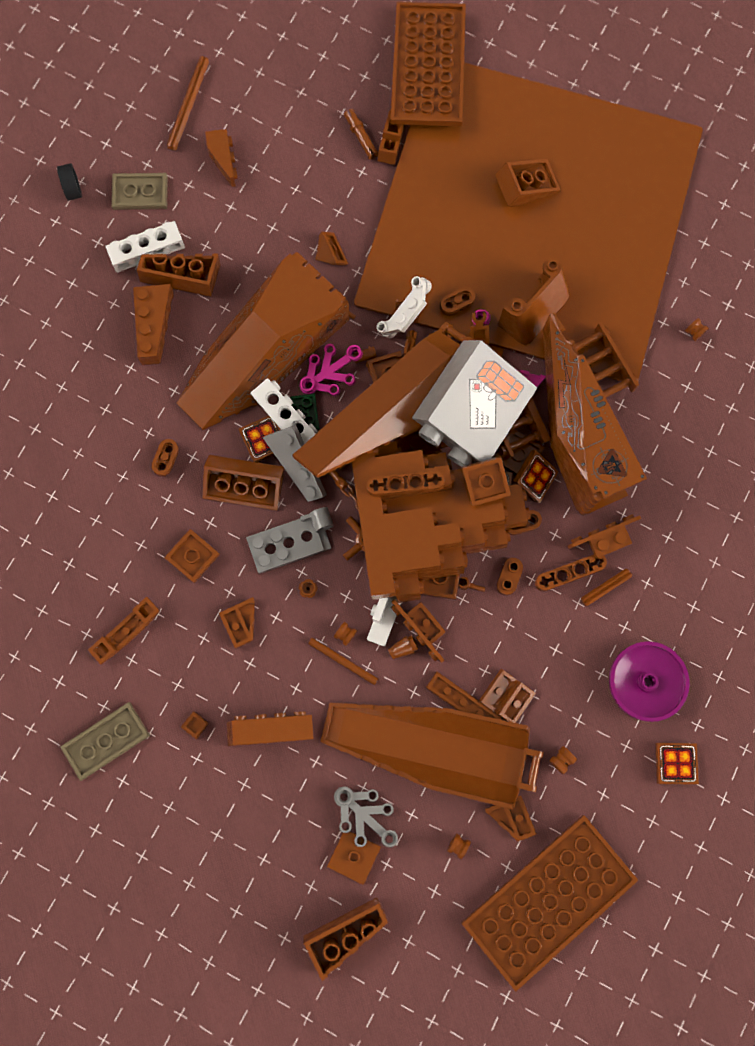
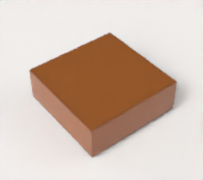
[181,711,210,739]

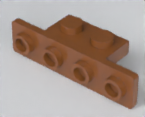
[567,514,642,559]
[390,599,446,663]

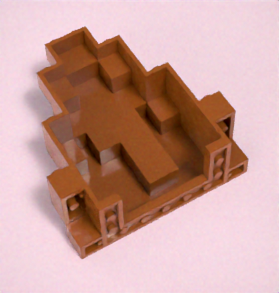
[352,441,530,603]

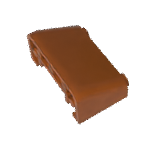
[498,254,570,344]

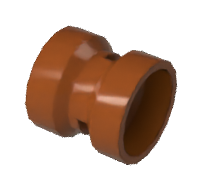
[549,746,577,775]

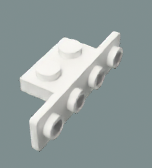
[367,596,401,646]

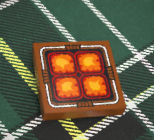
[238,416,280,462]
[513,450,558,503]
[655,743,699,784]

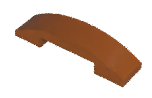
[88,596,160,665]

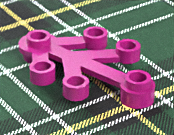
[299,344,363,396]

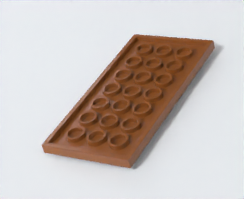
[391,2,466,126]
[461,815,639,992]

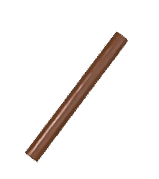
[308,638,378,685]

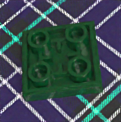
[278,394,320,433]

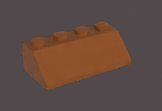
[203,455,284,511]

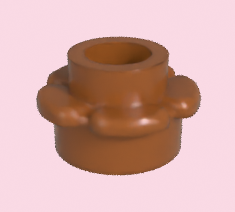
[299,579,318,598]

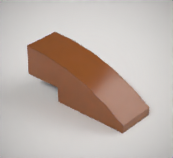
[378,109,405,165]

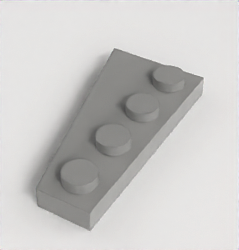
[262,425,327,502]

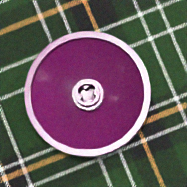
[609,642,690,722]

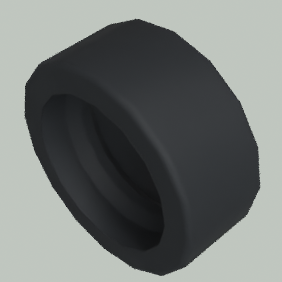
[57,163,82,201]

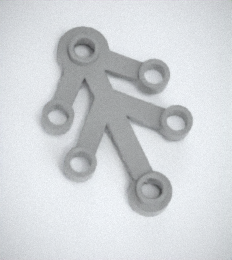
[334,787,398,848]

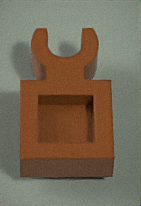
[470,311,490,344]

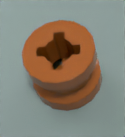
[685,318,709,341]
[334,621,357,646]
[447,833,471,860]

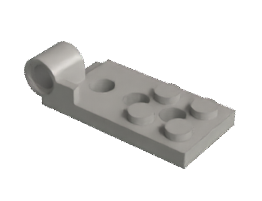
[246,507,334,574]

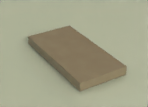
[60,702,151,781]

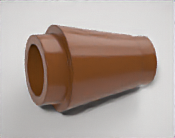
[388,635,419,659]

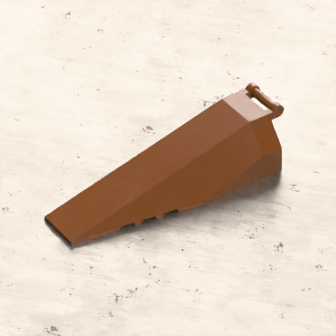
[293,322,475,478]
[320,703,544,809]

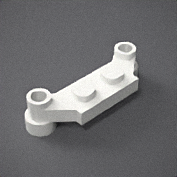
[377,276,432,338]

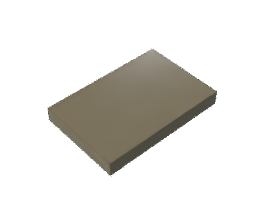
[112,173,168,210]

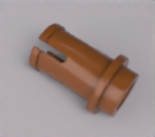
[353,346,377,364]

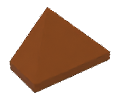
[316,232,348,266]

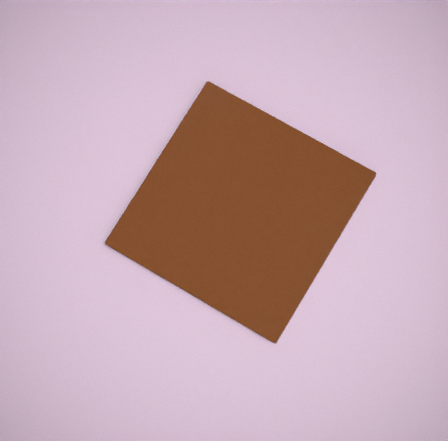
[354,62,703,381]

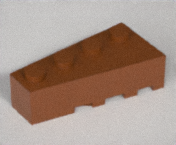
[137,254,220,296]
[133,284,174,365]
[227,711,313,746]
[304,897,388,981]

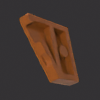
[485,795,537,842]

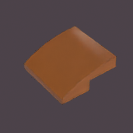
[479,669,536,723]

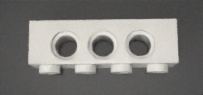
[106,221,185,273]
[250,378,318,444]

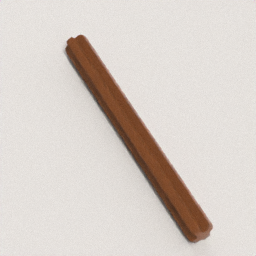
[167,56,209,151]

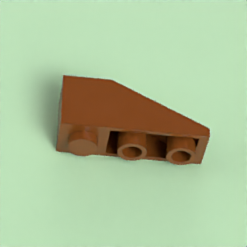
[205,129,238,187]

